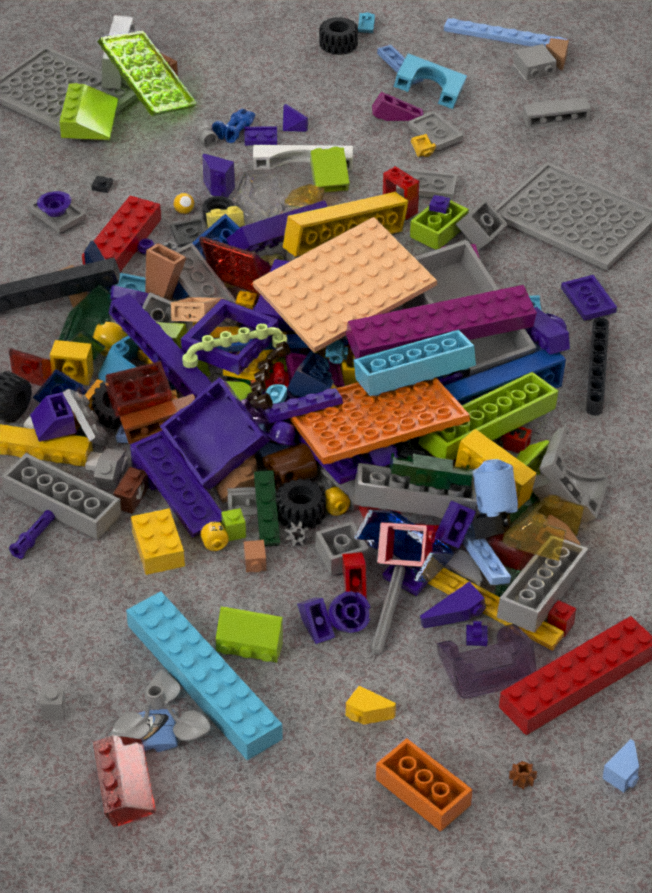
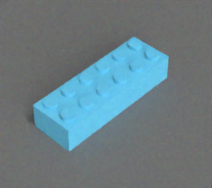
[354,330,476,396]

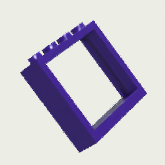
[181,299,279,375]

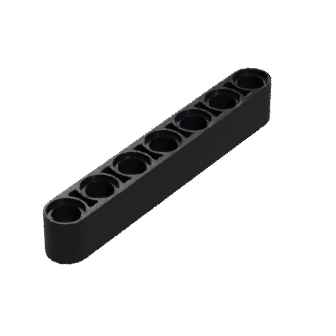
[586,317,609,416]

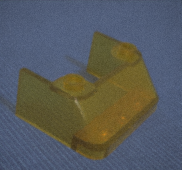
[503,495,584,561]

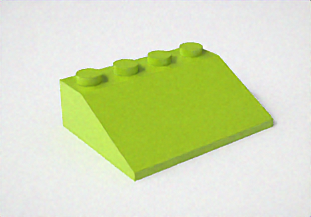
[59,83,118,140]

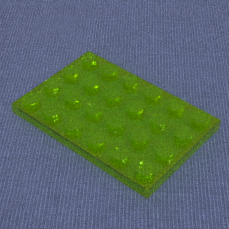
[97,30,197,116]

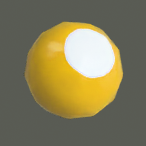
[173,193,195,214]

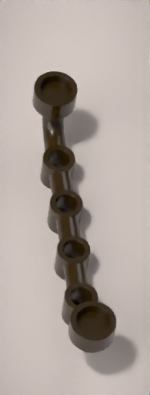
[247,341,291,410]

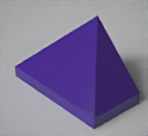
[283,104,308,132]

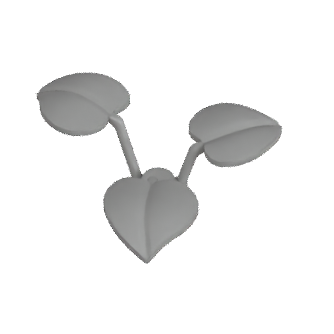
[109,669,211,743]

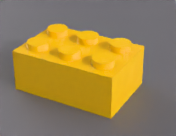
[131,508,185,575]

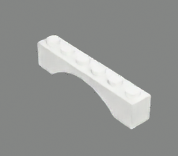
[253,145,353,171]

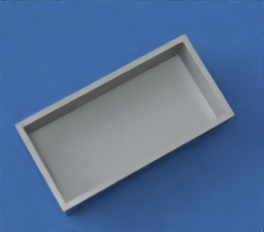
[409,240,536,380]

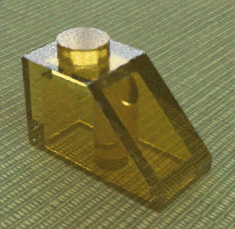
[285,184,324,208]

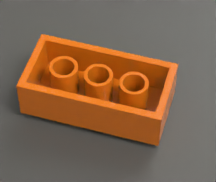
[376,738,472,832]

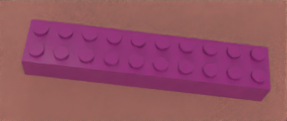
[346,285,537,359]

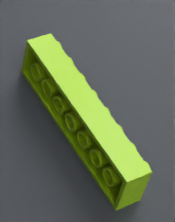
[418,372,559,460]

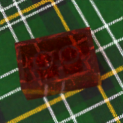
[105,361,172,418]

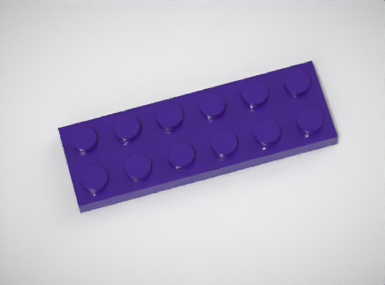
[130,430,222,538]

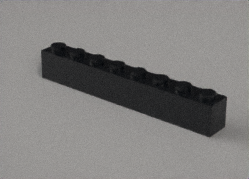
[0,258,120,312]

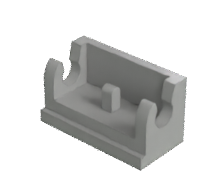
[227,487,257,516]

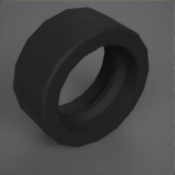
[202,196,234,223]

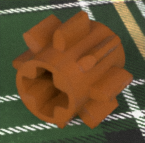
[509,761,537,790]

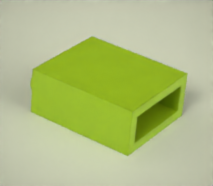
[310,146,350,194]

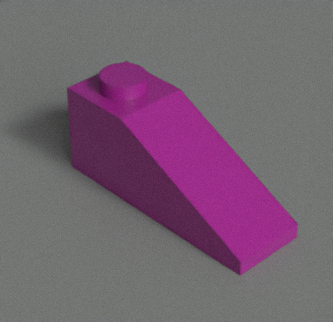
[372,91,424,121]

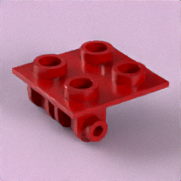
[251,362,289,392]

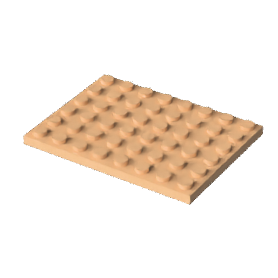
[253,217,437,353]

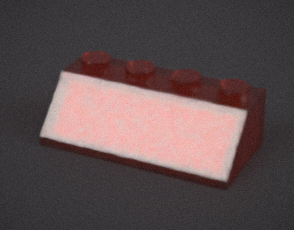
[93,735,156,827]

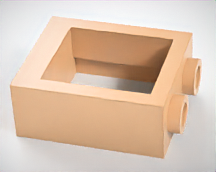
[171,297,223,322]

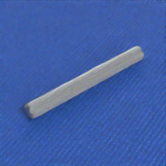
[372,565,405,654]

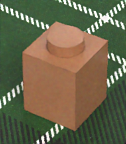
[244,540,266,572]

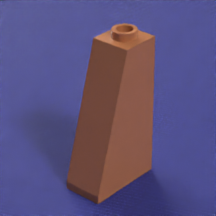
[145,243,186,301]

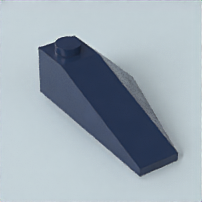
[287,350,334,398]

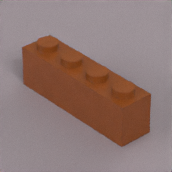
[120,394,195,444]

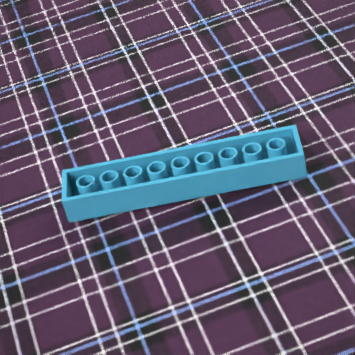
[126,591,283,760]

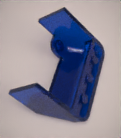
[354,510,455,583]

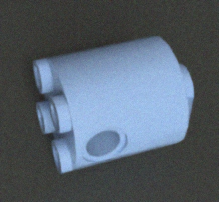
[472,459,518,517]

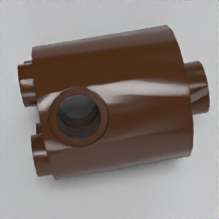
[262,442,319,492]

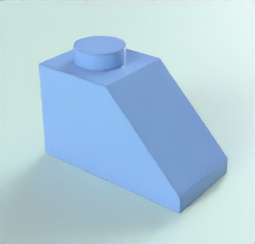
[602,739,639,793]

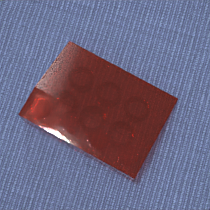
[199,236,272,295]

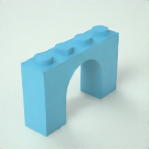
[393,53,467,109]

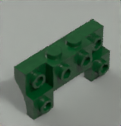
[390,453,473,489]

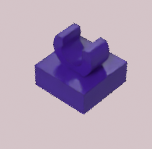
[466,621,488,646]

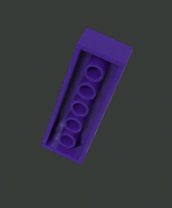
[226,200,328,258]

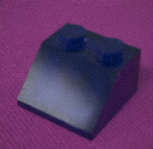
[32,369,87,410]

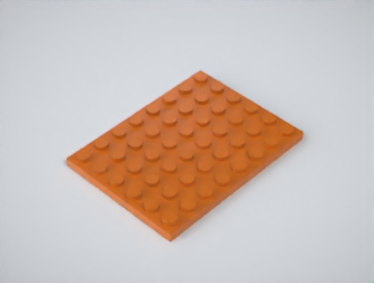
[289,377,470,465]

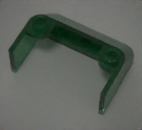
[58,285,113,362]

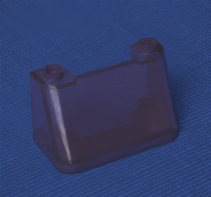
[437,624,537,699]

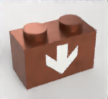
[113,467,149,514]

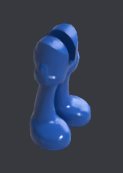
[212,108,255,143]

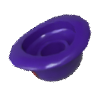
[37,191,71,217]
[265,421,298,446]

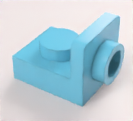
[358,12,375,33]

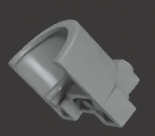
[532,426,609,523]

